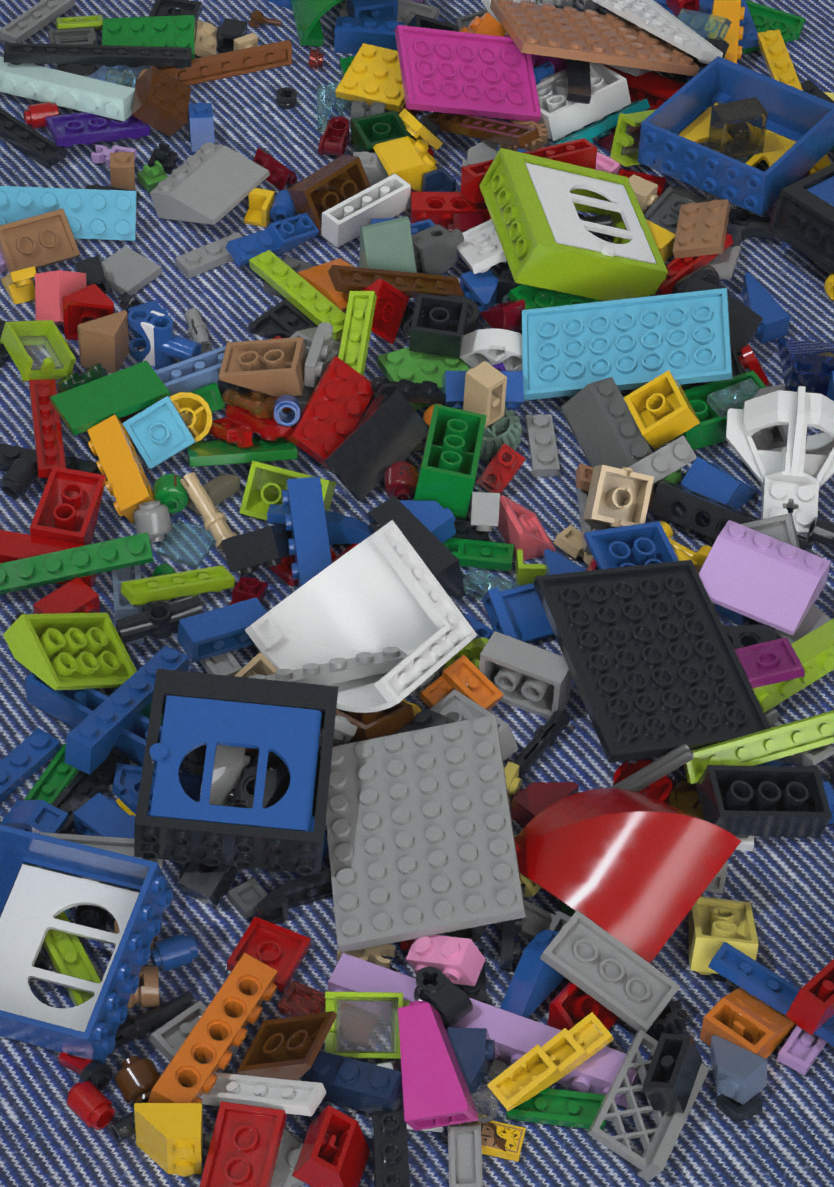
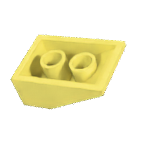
[688,896,759,975]

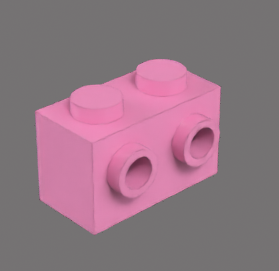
[406,935,485,986]

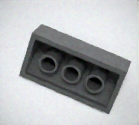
[561,377,653,469]

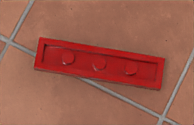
[655,233,733,295]

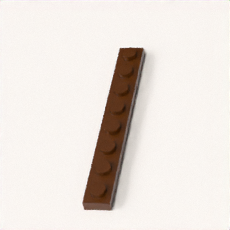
[425,112,540,148]

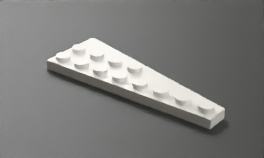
[592,0,723,64]

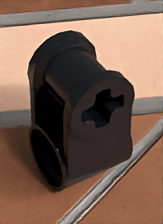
[414,966,473,1030]

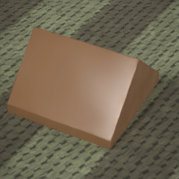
[77,310,129,374]

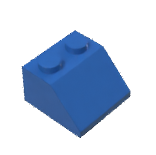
[681,456,758,509]

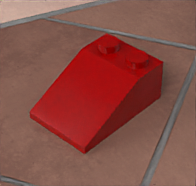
[30,466,106,545]

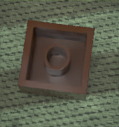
[132,66,191,137]

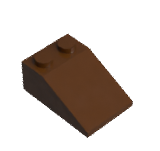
[336,701,414,744]
[237,1011,337,1080]

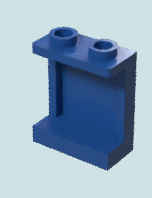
[482,574,555,643]

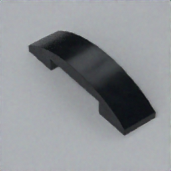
[256,869,333,924]

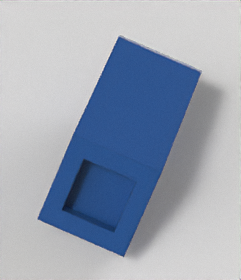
[1,800,68,834]

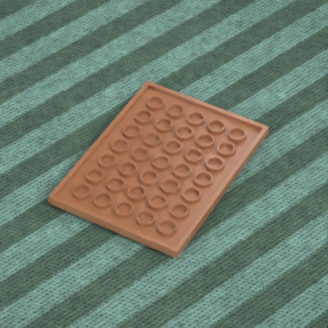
[490,0,699,76]

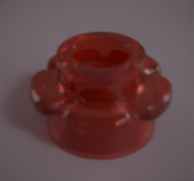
[308,48,324,70]

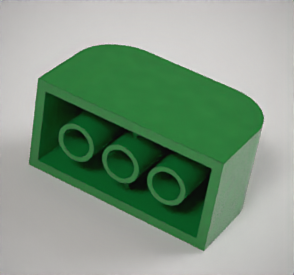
[414,404,487,519]

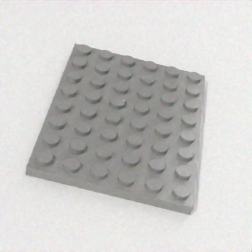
[320,714,526,953]

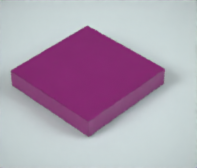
[734,637,805,689]

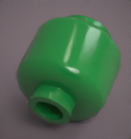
[153,474,189,514]

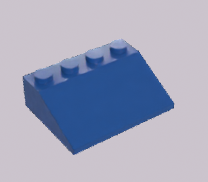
[583,521,679,570]

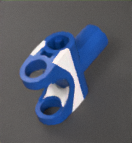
[127,308,202,369]

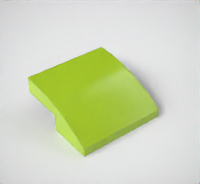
[55,15,103,30]

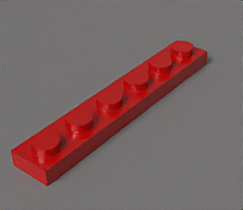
[29,379,66,479]

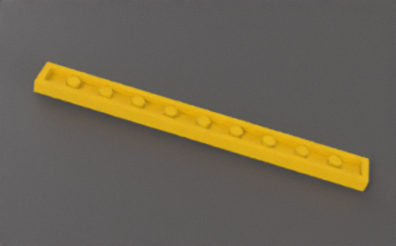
[757,30,831,176]

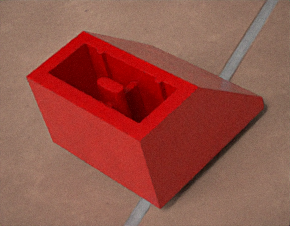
[292,1105,370,1187]

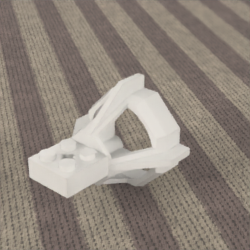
[726,386,834,537]

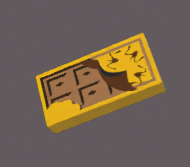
[459,1118,526,1162]

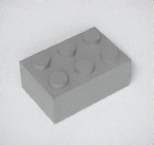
[479,631,572,719]

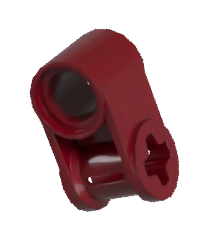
[318,116,349,157]

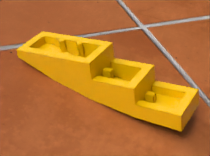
[487,1012,614,1111]

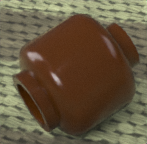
[115,1056,160,1105]

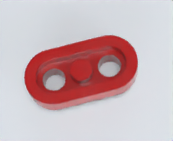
[738,344,771,387]

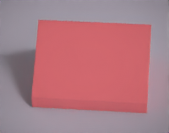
[35,270,87,325]
[497,495,556,561]

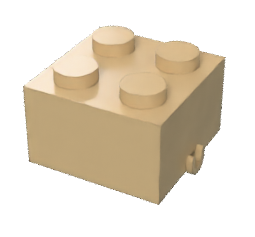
[583,465,654,527]

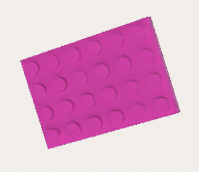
[395,25,541,122]

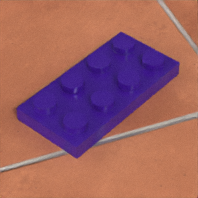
[45,112,150,148]

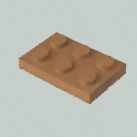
[673,199,730,259]
[0,209,80,273]

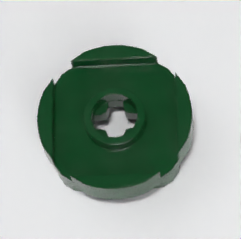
[57,362,108,393]

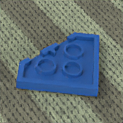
[112,763,203,816]

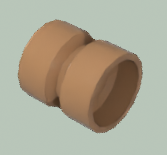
[127,965,160,1009]

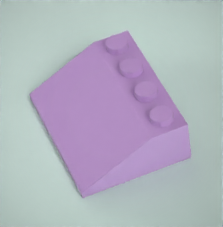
[698,520,831,636]

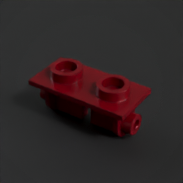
[253,148,297,191]

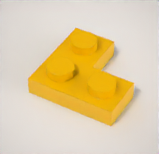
[399,108,443,150]

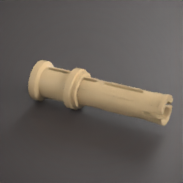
[180,472,237,550]

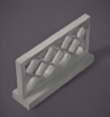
[587,1030,710,1182]

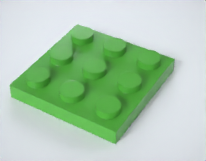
[377,347,469,410]

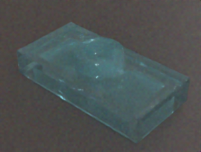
[317,85,331,132]

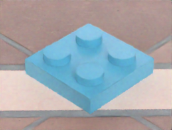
[122,396,196,470]

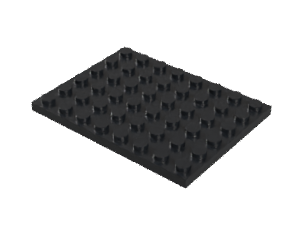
[533,560,771,763]

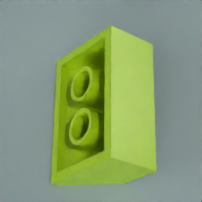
[239,461,336,520]

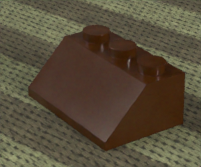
[288,155,371,235]

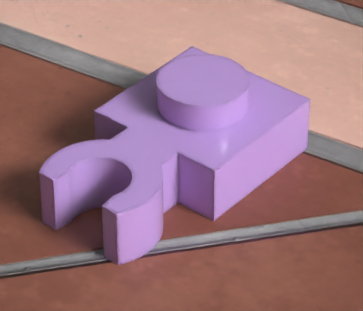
[91,145,137,167]

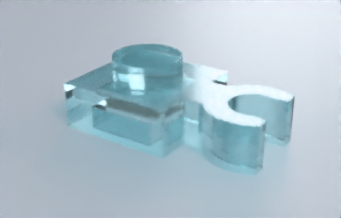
[318,82,352,116]

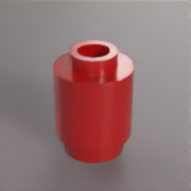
[23,102,59,129]
[67,1081,115,1130]

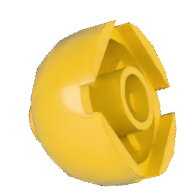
[170,392,212,443]

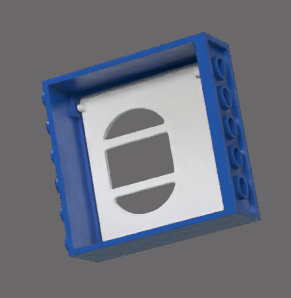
[0,824,173,1063]

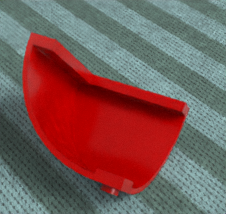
[515,788,741,963]

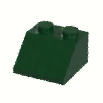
[351,111,412,153]

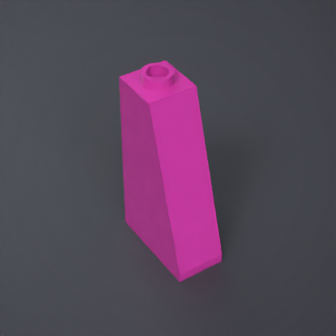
[398,1001,478,1131]

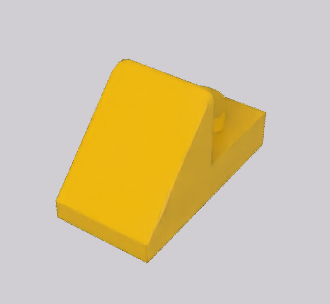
[1,266,37,305]

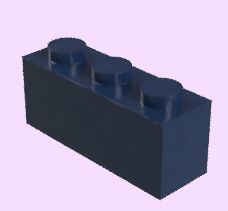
[301,1051,404,1114]

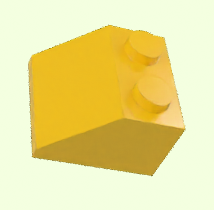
[373,136,438,192]
[134,1103,203,1177]

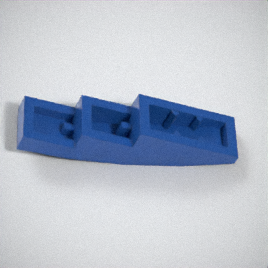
[267,504,372,544]

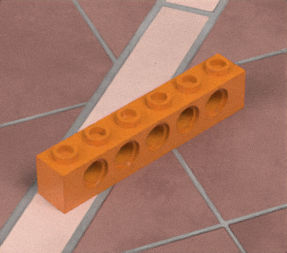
[148,953,278,1103]

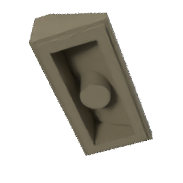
[187,474,240,516]

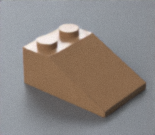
[219,337,308,397]

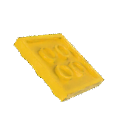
[335,43,405,112]

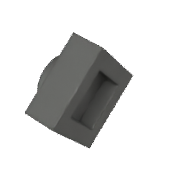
[228,878,268,919]

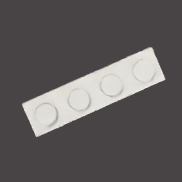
[200,1072,326,1116]

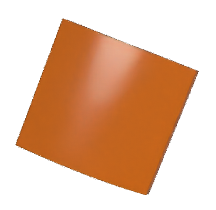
[419,655,504,711]

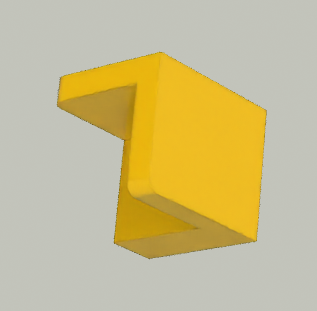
[244,188,275,228]

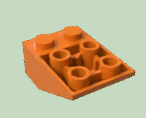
[700,987,797,1059]

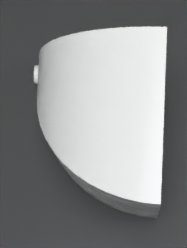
[245,520,477,713]

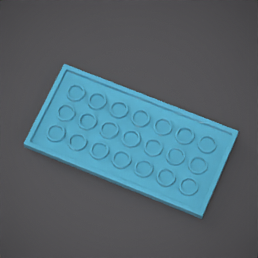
[522,288,733,401]

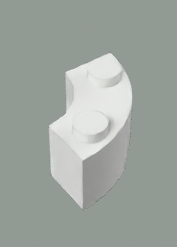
[460,328,523,371]

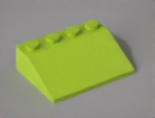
[3,613,137,690]

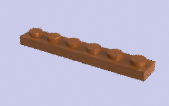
[158,40,292,86]

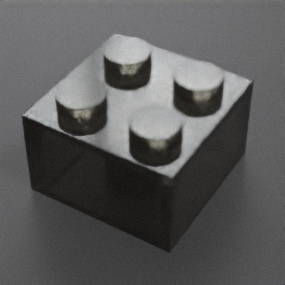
[708,97,768,159]

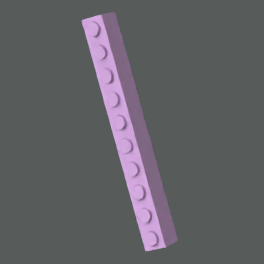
[328,953,639,1108]

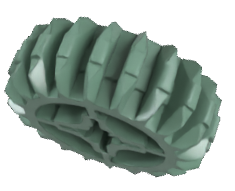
[461,405,522,463]

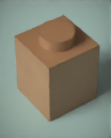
[110,152,135,190]

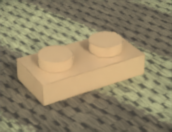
[195,20,218,57]

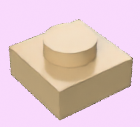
[234,33,258,51]

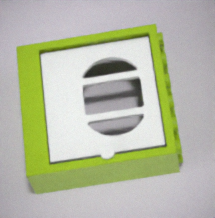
[479,148,668,301]

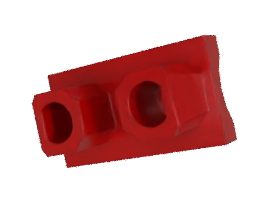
[476,443,526,496]

